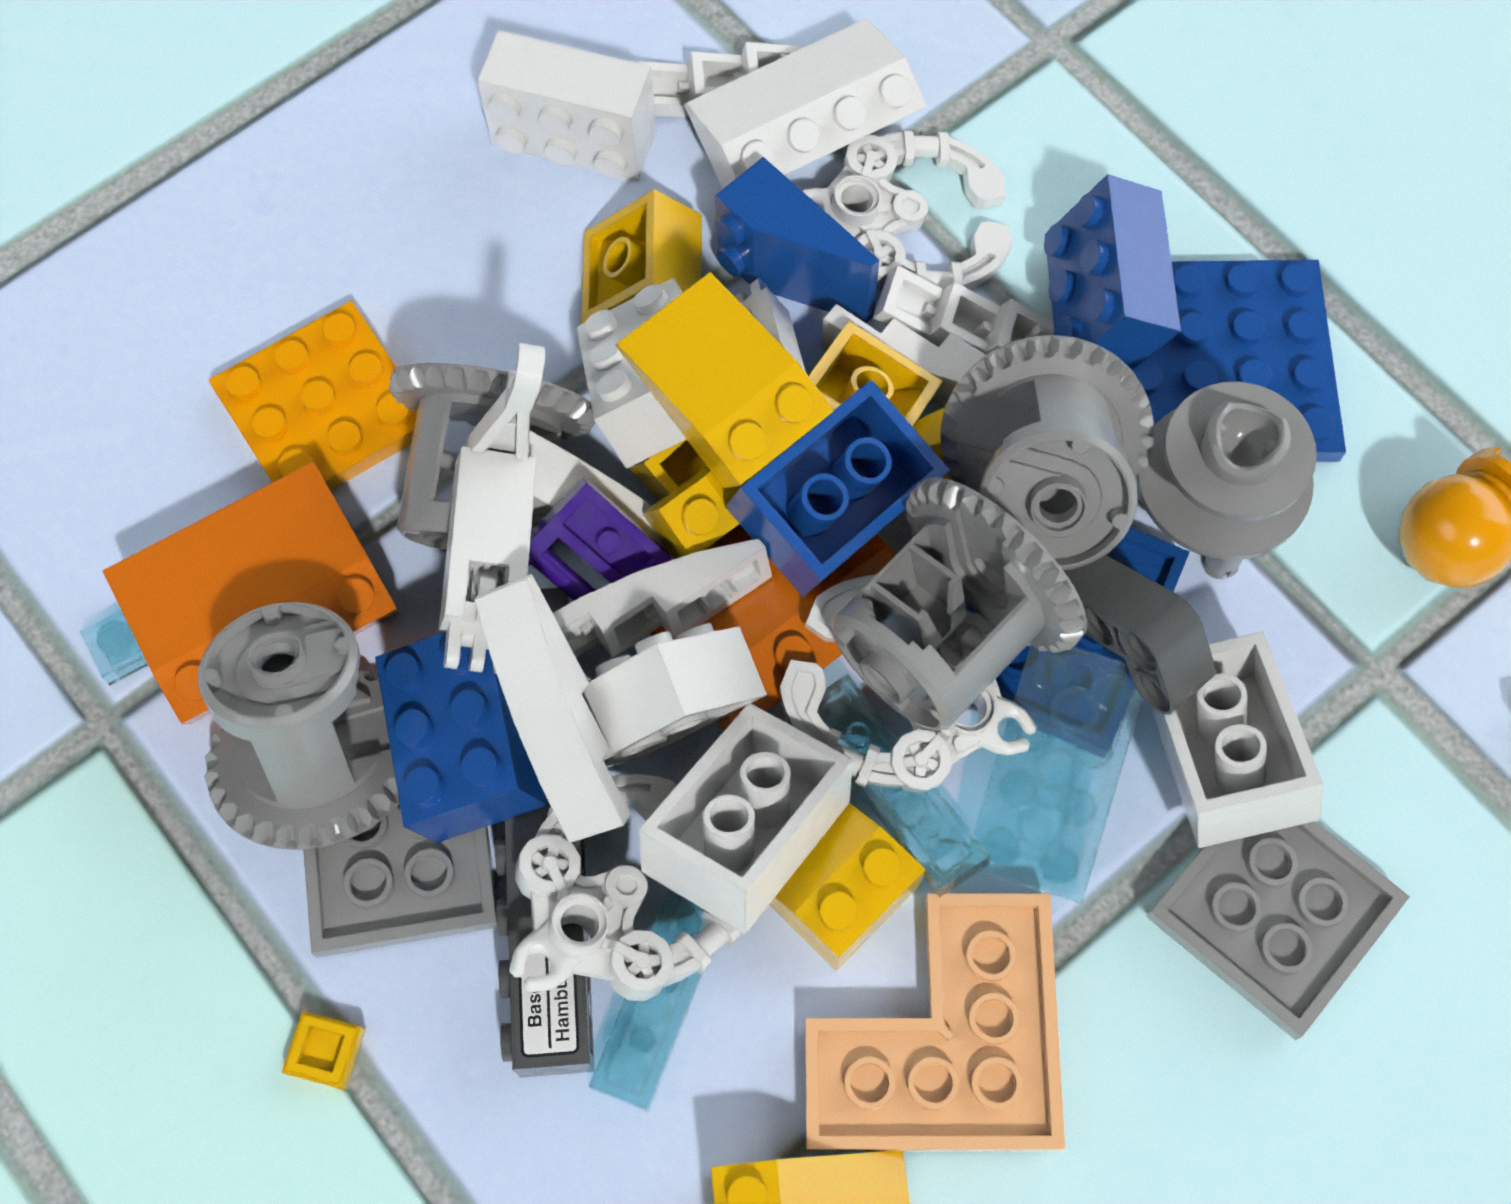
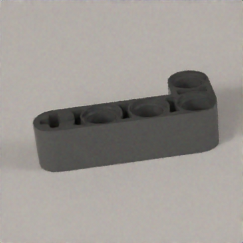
[1063,555,1216,715]

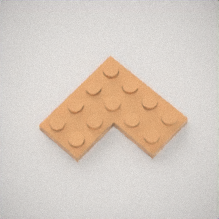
[805,893,1065,1151]

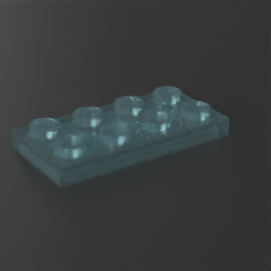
[963,645,1143,904]

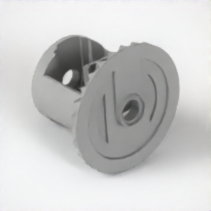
[940,335,1154,570]
[389,363,595,553]
[832,477,1087,730]
[198,602,399,850]

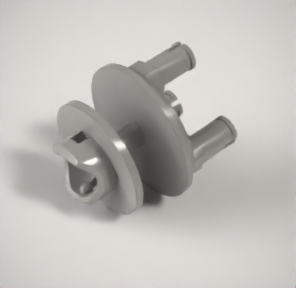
[1137,382,1317,579]

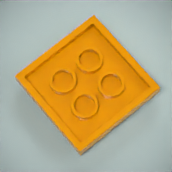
[208,300,417,491]

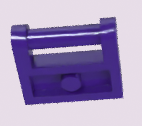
[528,476,672,601]

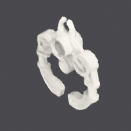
[803,130,1012,290]
[779,575,1037,793]
[509,774,741,1001]

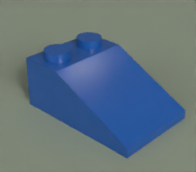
[715,157,880,323]

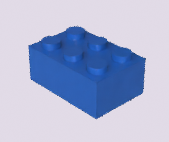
[1044,174,1181,370]
[725,379,950,597]
[375,631,548,843]

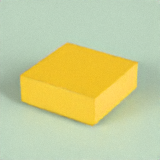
[281,1011,366,1091]

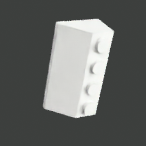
[684,18,927,189]

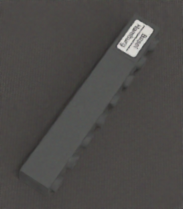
[495,588,595,1078]

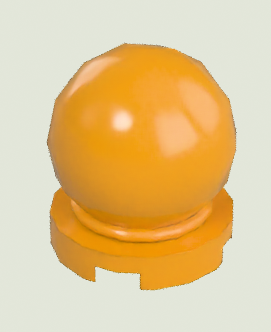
[1398,446,1511,588]

